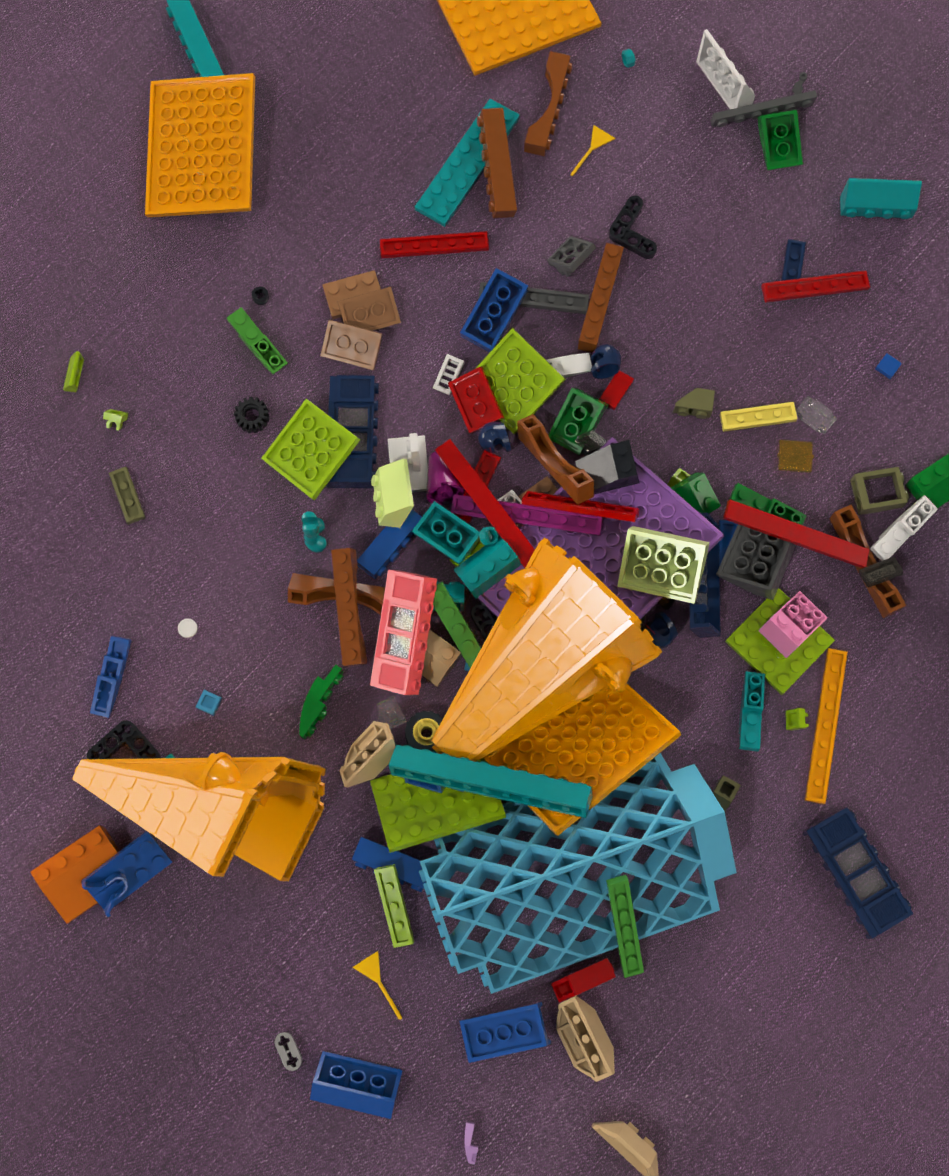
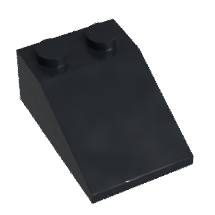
[575,440,640,494]

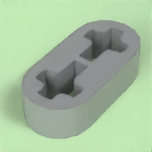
[275,1032,303,1071]

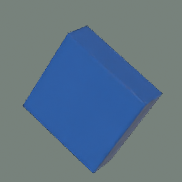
[875,353,902,379]

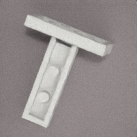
[388,433,428,492]

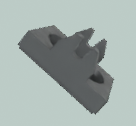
[547,236,596,277]

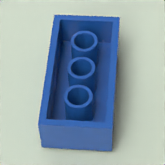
[460,268,529,353]

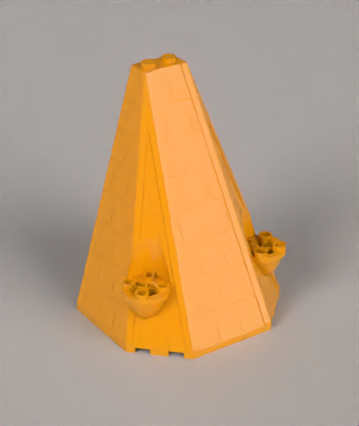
[431,537,662,762]
[72,752,325,882]

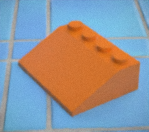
[30,825,119,924]

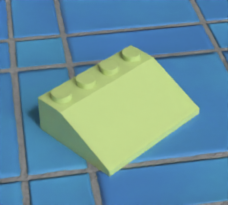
[617,526,710,604]

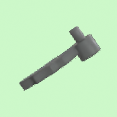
[792,72,807,95]

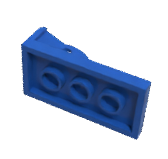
[81,831,172,917]
[459,1002,551,1063]

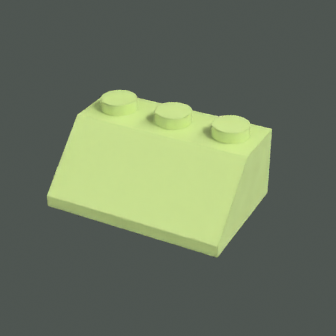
[371,459,414,528]

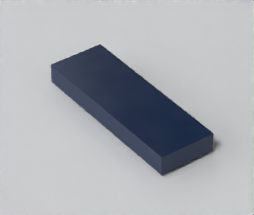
[781,239,806,281]

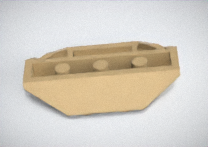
[339,721,396,787]
[556,995,615,1082]
[591,1121,659,1176]

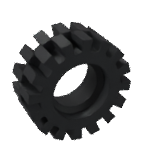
[234,397,269,433]

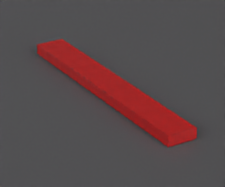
[435,439,535,568]
[723,499,870,568]

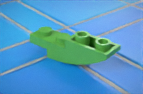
[227,307,288,375]

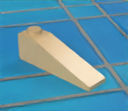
[391,612,461,687]

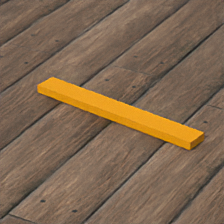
[804,648,848,805]

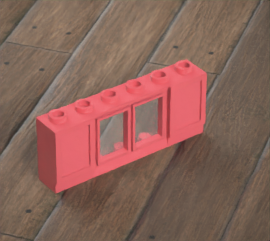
[370,570,437,695]

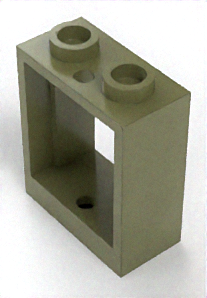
[850,467,909,515]

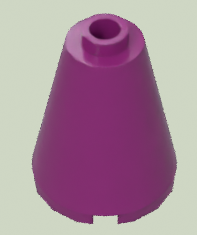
[426,452,464,505]

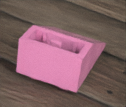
[759,591,828,658]

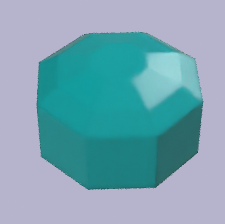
[621,49,636,68]
[479,527,498,546]

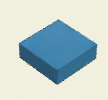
[196,690,222,716]

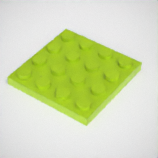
[476,328,566,434]
[261,399,360,501]
[725,588,835,695]

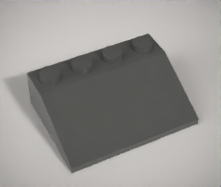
[716,524,796,600]

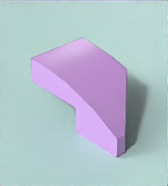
[465,1121,478,1165]

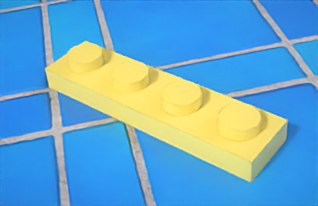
[720,402,797,432]

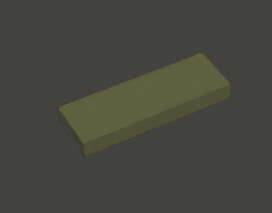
[109,466,146,525]

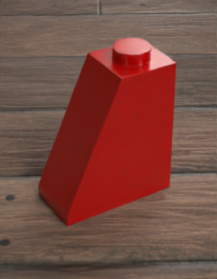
[551,958,616,1003]

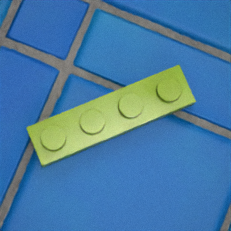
[374,864,415,948]

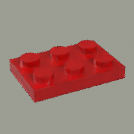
[448,367,504,434]

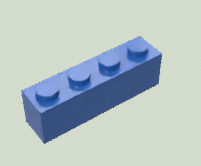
[357,510,422,580]
[352,837,426,892]

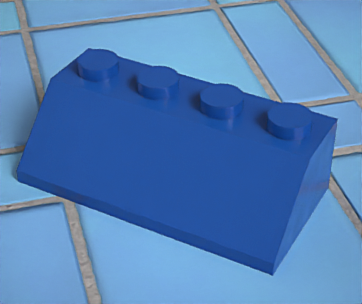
[310,1051,402,1119]

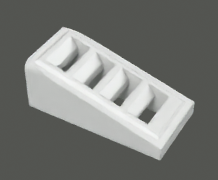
[433,354,465,395]

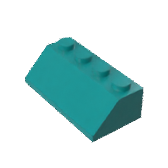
[840,178,922,219]

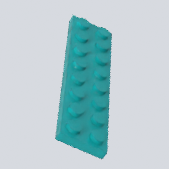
[415,98,520,227]

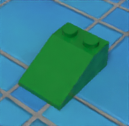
[757,110,803,170]
[548,388,608,455]
[671,472,721,514]

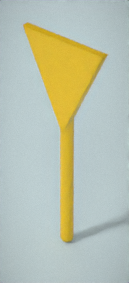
[570,125,615,176]
[352,951,402,1020]

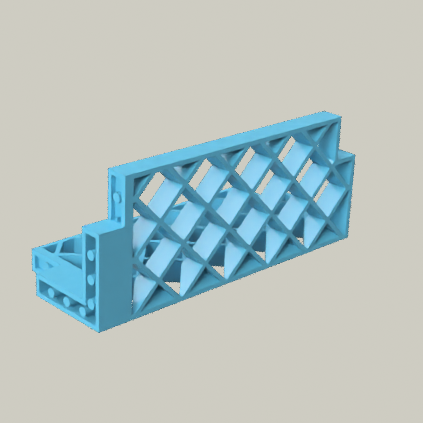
[419,753,737,994]

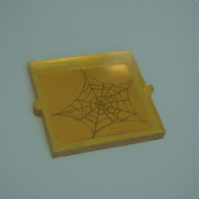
[777,440,814,473]

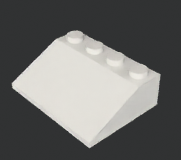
[696,29,755,109]

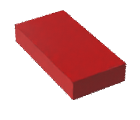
[599,370,634,410]

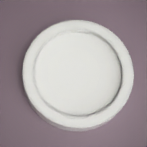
[178,619,198,638]

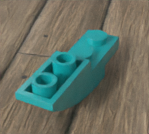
[738,671,765,752]

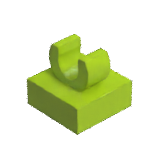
[103,409,128,430]
[786,708,809,731]

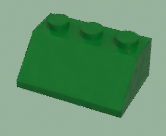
[905,454,949,509]

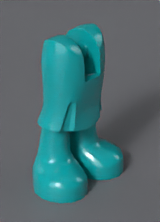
[301,511,327,553]

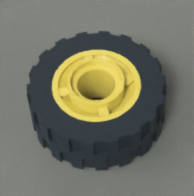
[405,711,443,752]

